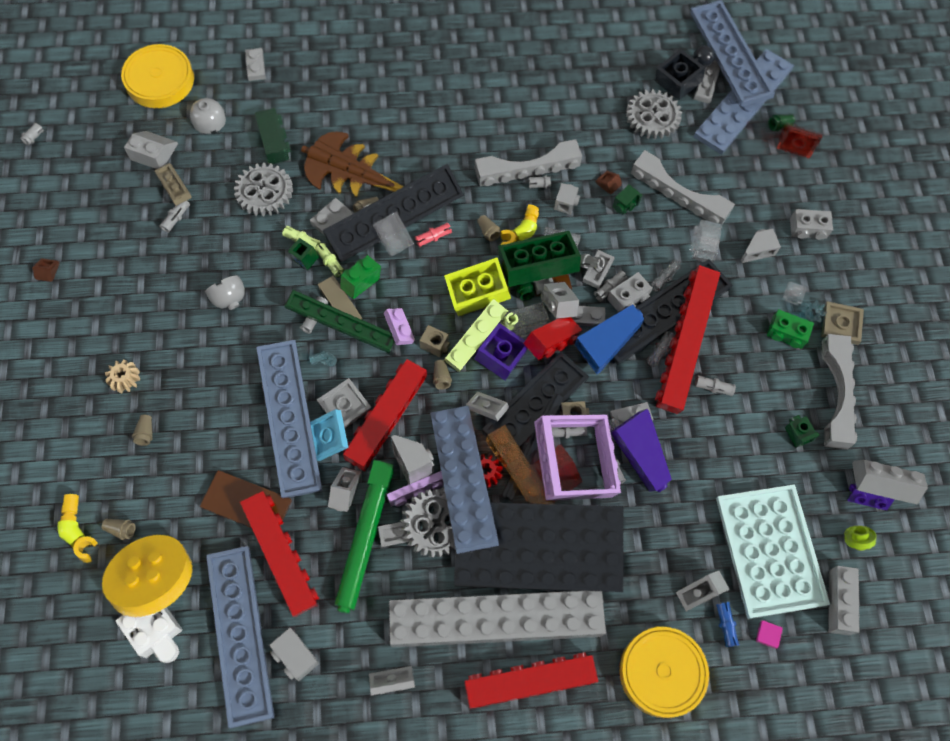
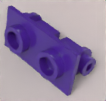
[847,483,895,510]

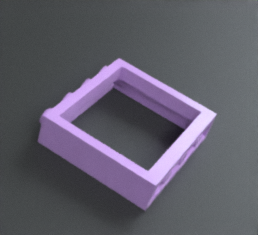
[534,415,621,501]

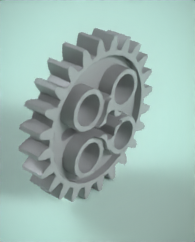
[626,89,682,140]
[234,163,293,217]
[400,489,455,557]

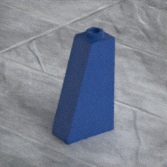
[575,304,644,374]

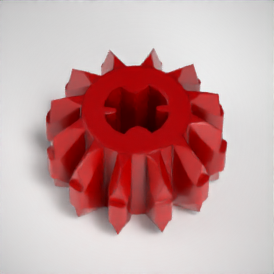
[481,454,503,489]

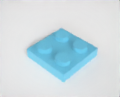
[310,409,348,461]

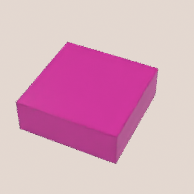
[755,620,783,649]

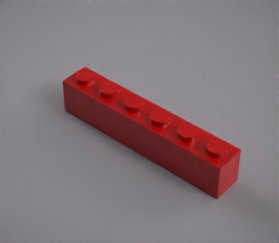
[343,359,427,472]
[240,491,319,617]
[465,652,598,709]

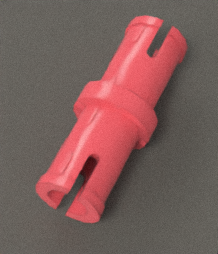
[415,222,452,247]

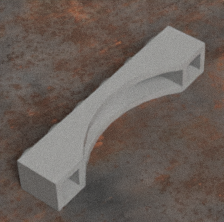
[475,139,582,186]
[631,150,735,228]
[822,334,857,450]

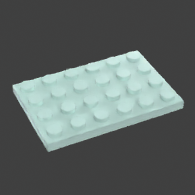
[716,484,830,619]

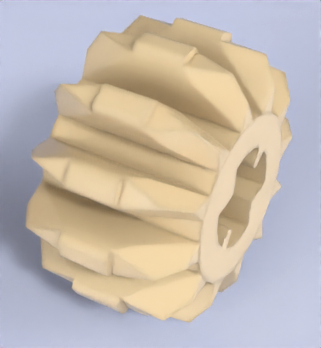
[105,359,140,393]

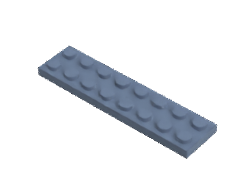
[690,0,775,107]
[693,49,794,155]
[256,340,323,498]
[430,406,499,554]
[206,546,274,729]

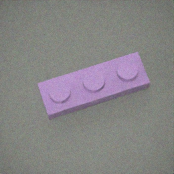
[387,471,444,507]

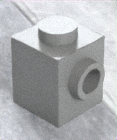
[554,183,580,215]

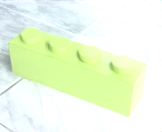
[444,299,508,372]

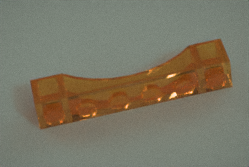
[486,425,554,504]

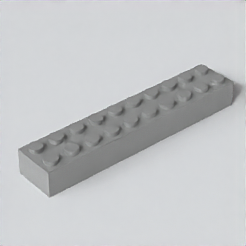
[389,591,606,648]

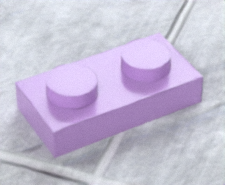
[384,308,415,345]

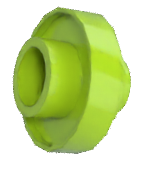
[844,526,876,551]

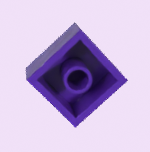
[474,323,528,380]

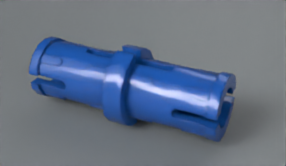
[716,602,739,647]

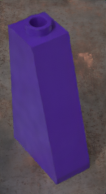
[610,409,672,492]

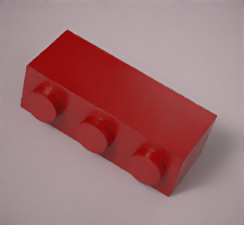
[524,317,582,360]

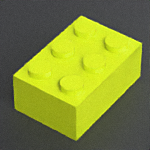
[444,257,511,316]

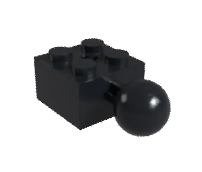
[655,45,715,100]

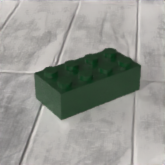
[498,231,581,287]

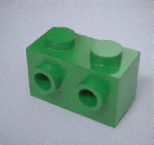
[340,255,381,299]
[766,309,814,349]

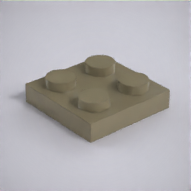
[821,301,864,345]

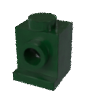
[613,185,642,215]
[785,415,819,448]

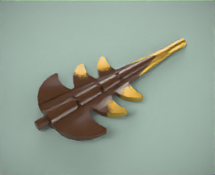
[301,132,403,197]

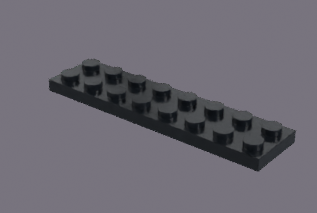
[322,164,464,263]
[613,259,733,365]

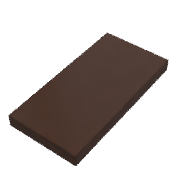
[200,470,292,528]

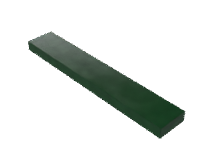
[285,290,395,353]

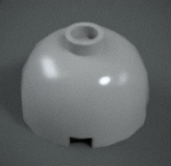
[190,98,226,134]
[205,275,245,310]

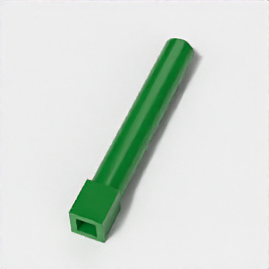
[334,460,394,614]

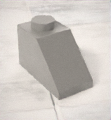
[741,229,781,263]
[328,467,361,512]
[676,571,729,611]

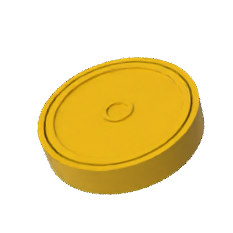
[121,44,194,108]
[102,535,192,617]
[620,627,709,718]

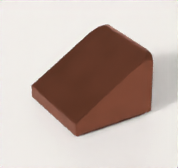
[595,171,622,194]
[32,258,60,282]

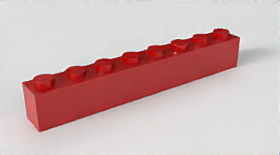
[655,265,721,414]

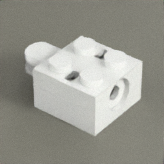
[116,607,183,663]

